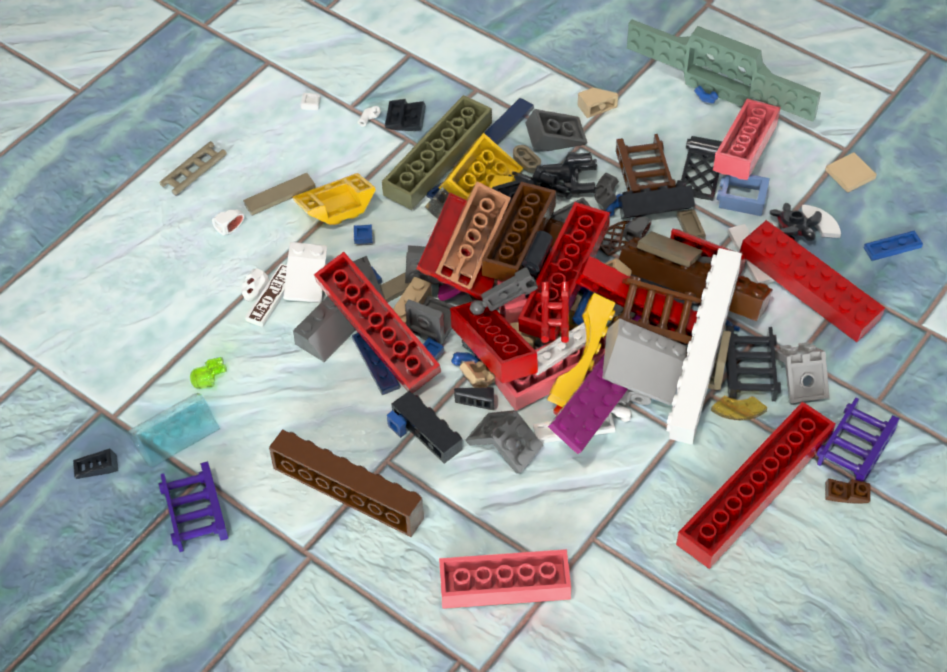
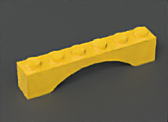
[547,293,615,407]

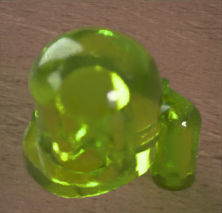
[190,357,227,389]

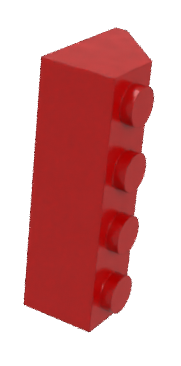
[670,228,747,275]

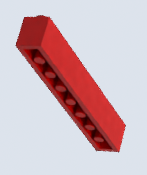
[575,256,725,337]

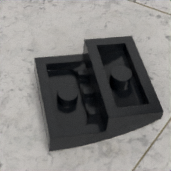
[385,99,426,131]

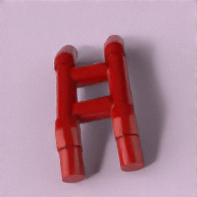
[541,282,569,343]

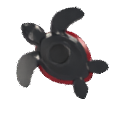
[769,203,822,241]

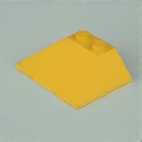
[293,173,376,225]

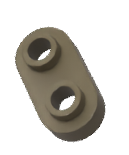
[513,145,541,173]

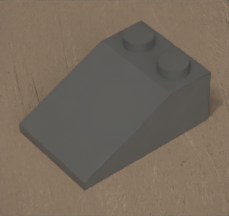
[525,109,588,151]

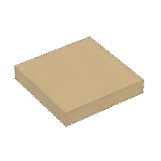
[825,152,877,193]

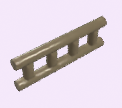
[159,141,227,196]

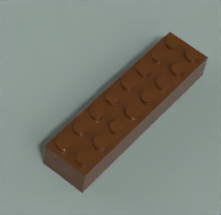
[619,237,773,321]
[269,429,424,537]

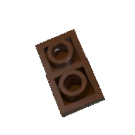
[825,478,871,504]

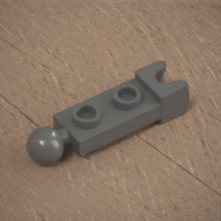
[470,268,538,315]

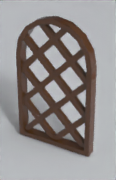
[600,221,631,257]

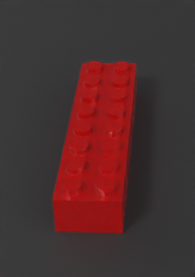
[518,202,610,342]
[739,220,885,342]
[313,252,441,393]

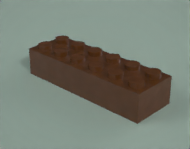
[482,182,556,281]

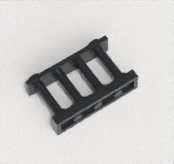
[725,326,781,402]

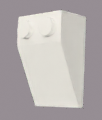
[284,242,327,303]

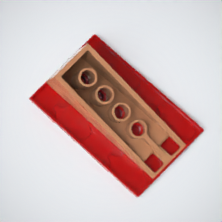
[416,182,511,300]

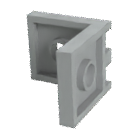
[775,342,830,403]

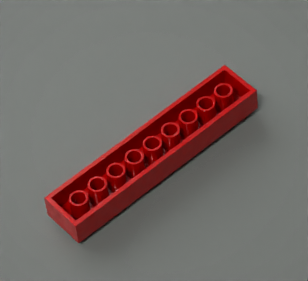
[676,401,836,569]

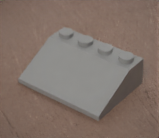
[602,318,686,405]

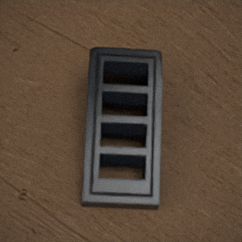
[454,387,494,410]
[73,448,118,479]

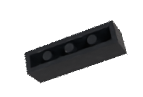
[618,183,695,219]
[391,390,462,464]

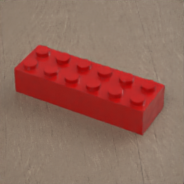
[450,300,538,384]

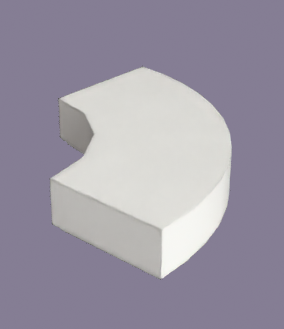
[801,205,841,238]

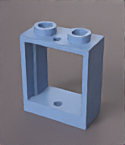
[716,175,770,216]

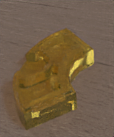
[711,395,768,421]

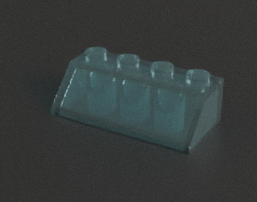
[127,393,220,468]

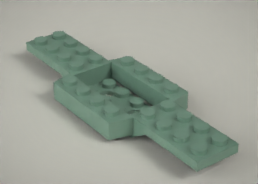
[627,19,821,122]

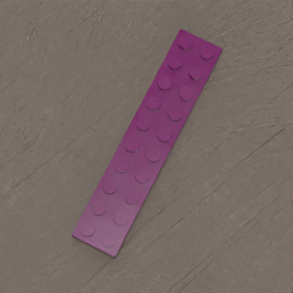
[548,314,657,454]

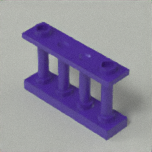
[817,397,900,482]
[158,461,228,552]

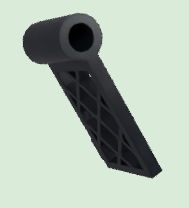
[676,136,722,201]
[522,231,553,281]

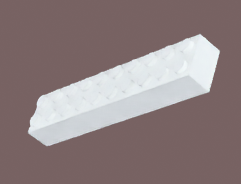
[667,248,742,445]

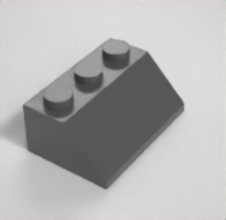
[293,296,356,362]

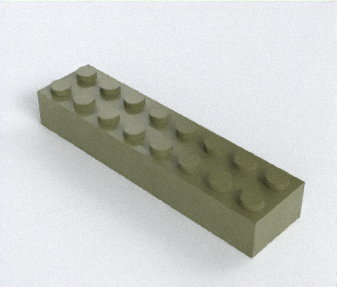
[382,95,492,210]

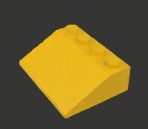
[438,133,523,200]

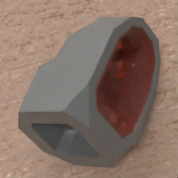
[623,216,652,241]

